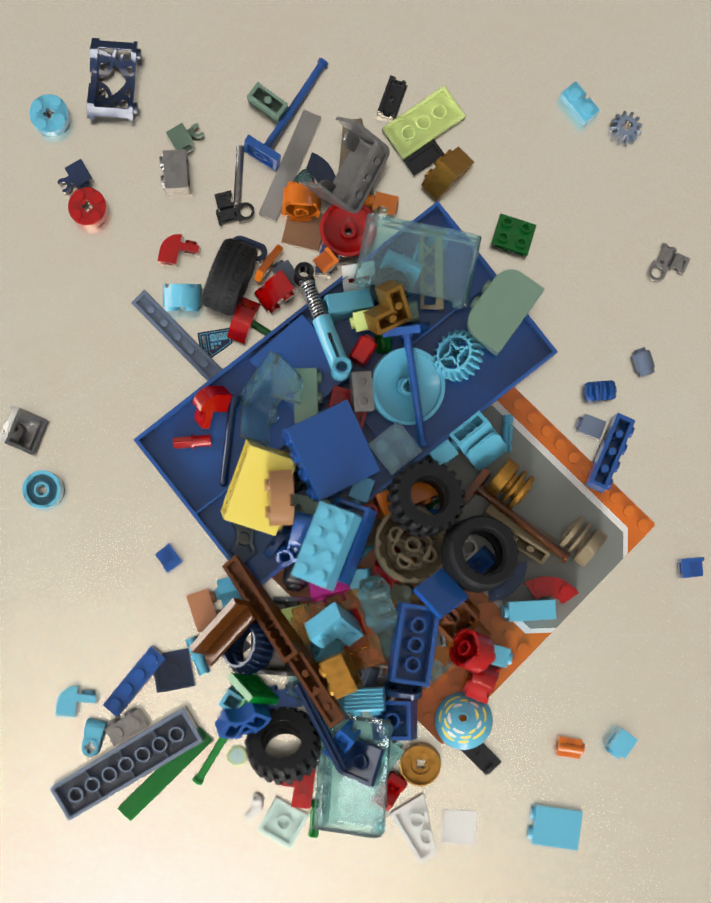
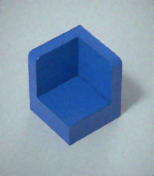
[155,543,184,573]
[678,557,704,578]

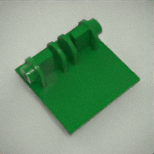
[491,213,536,257]

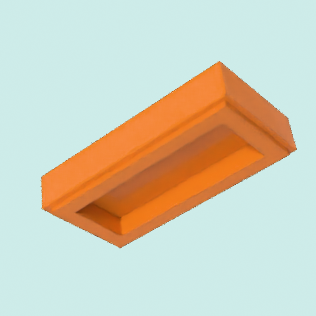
[254,244,283,283]

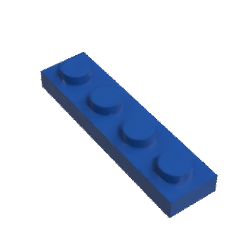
[103,645,167,717]

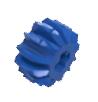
[584,380,617,401]

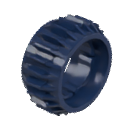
[222,619,274,675]

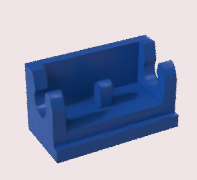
[323,719,361,759]

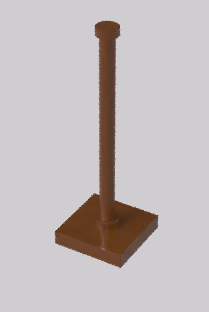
[462,467,571,563]

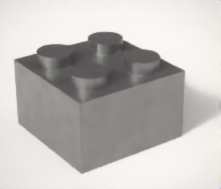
[159,149,191,196]

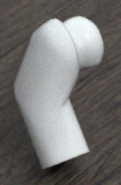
[243,794,264,822]

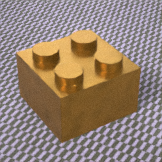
[319,649,363,700]

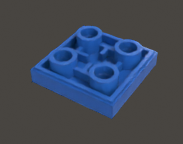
[413,568,469,619]

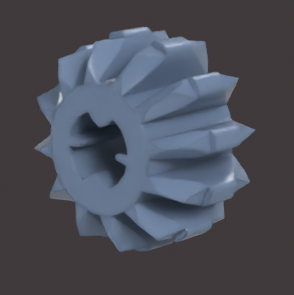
[610,111,643,144]

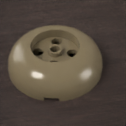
[374,507,446,584]

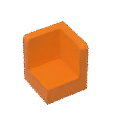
[312,246,339,276]

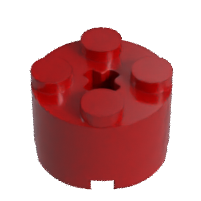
[68,187,109,229]
[449,629,496,673]
[461,664,501,704]

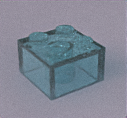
[368,420,423,476]

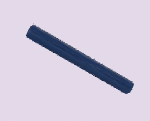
[294,682,347,772]

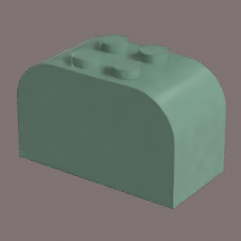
[467,269,545,356]

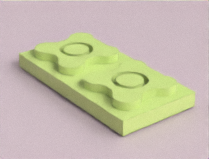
[382,85,466,160]

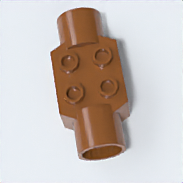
[413,583,491,642]

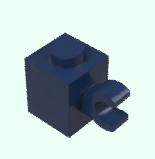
[57,159,95,194]

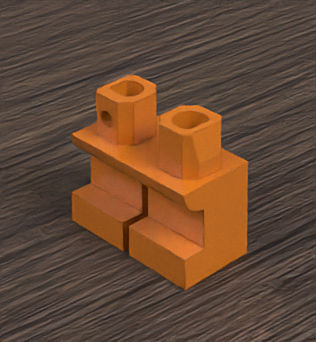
[364,191,399,222]

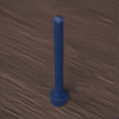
[220,395,241,487]

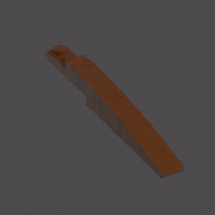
[222,555,348,728]

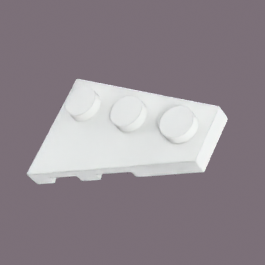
[390,793,436,864]

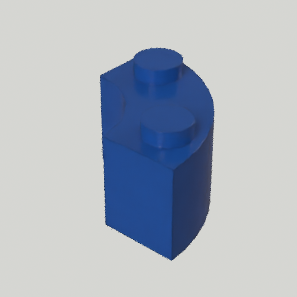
[215,702,272,739]

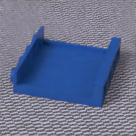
[250,315,354,411]
[281,400,380,502]

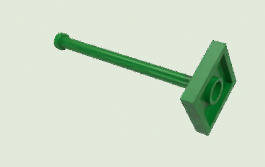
[192,673,279,786]

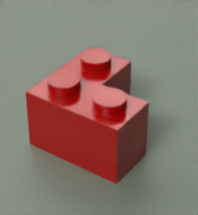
[274,768,316,809]

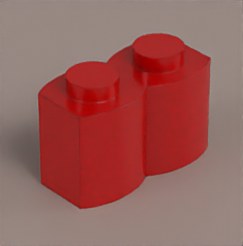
[348,334,377,368]

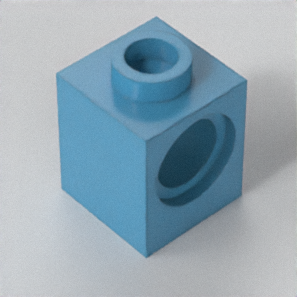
[349,478,375,505]

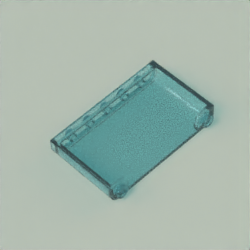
[353,213,482,309]
[313,715,393,838]

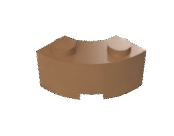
[264,470,294,526]

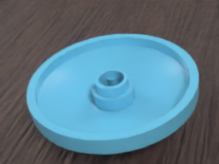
[371,347,445,425]

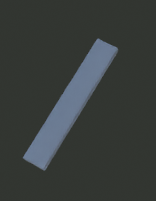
[131,289,222,381]

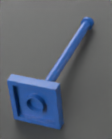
[244,58,329,172]
[383,322,430,446]

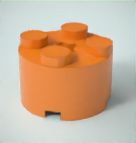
[282,181,321,222]

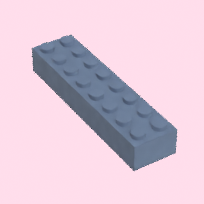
[49,706,205,822]

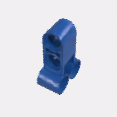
[276,511,314,566]

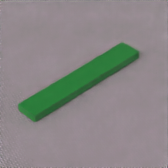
[117,726,214,822]

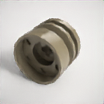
[557,515,608,567]

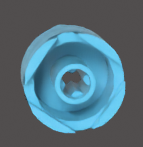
[29,94,71,137]
[163,284,201,311]
[22,470,64,509]

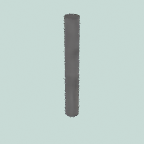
[233,145,244,203]

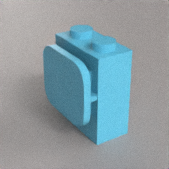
[449,411,507,470]

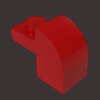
[157,234,201,267]
[227,297,261,344]
[192,386,232,429]
[372,771,408,811]

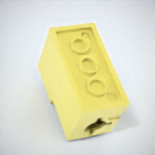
[220,439,296,536]

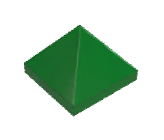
[374,334,393,354]

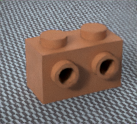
[186,588,221,633]

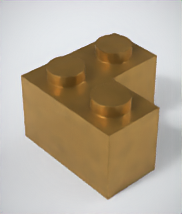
[421,146,474,200]
[363,279,412,335]

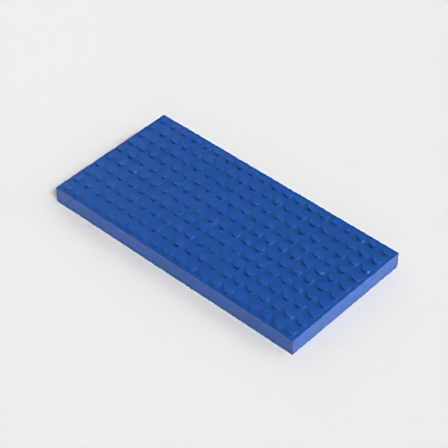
[133,201,558,585]

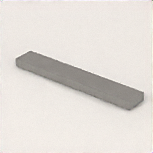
[259,110,321,221]

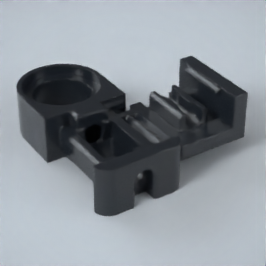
[214,190,255,226]

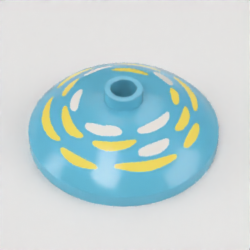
[435,692,493,750]

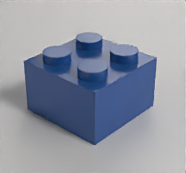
[373,700,417,741]

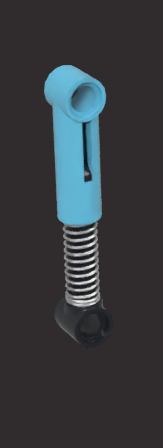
[294,262,352,382]

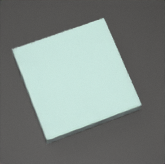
[257,796,310,849]

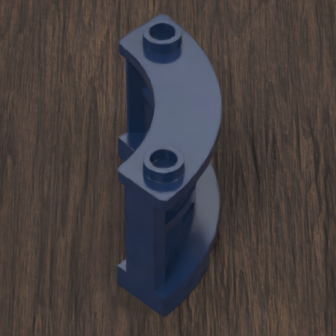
[86,38,141,121]

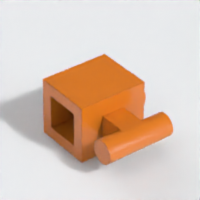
[555,735,585,759]

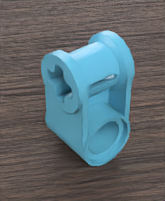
[81,718,107,757]

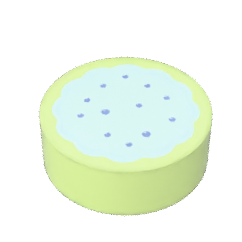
[227,746,246,766]

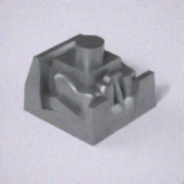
[0,405,47,455]

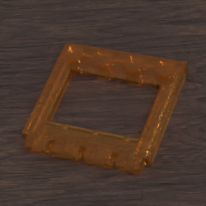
[290,588,387,671]

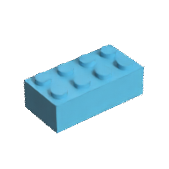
[291,501,362,591]

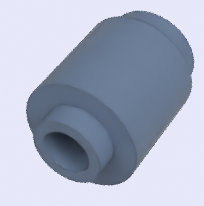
[632,347,655,377]

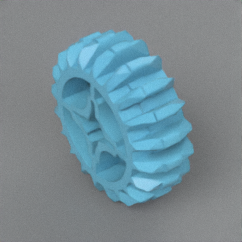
[433,330,485,382]

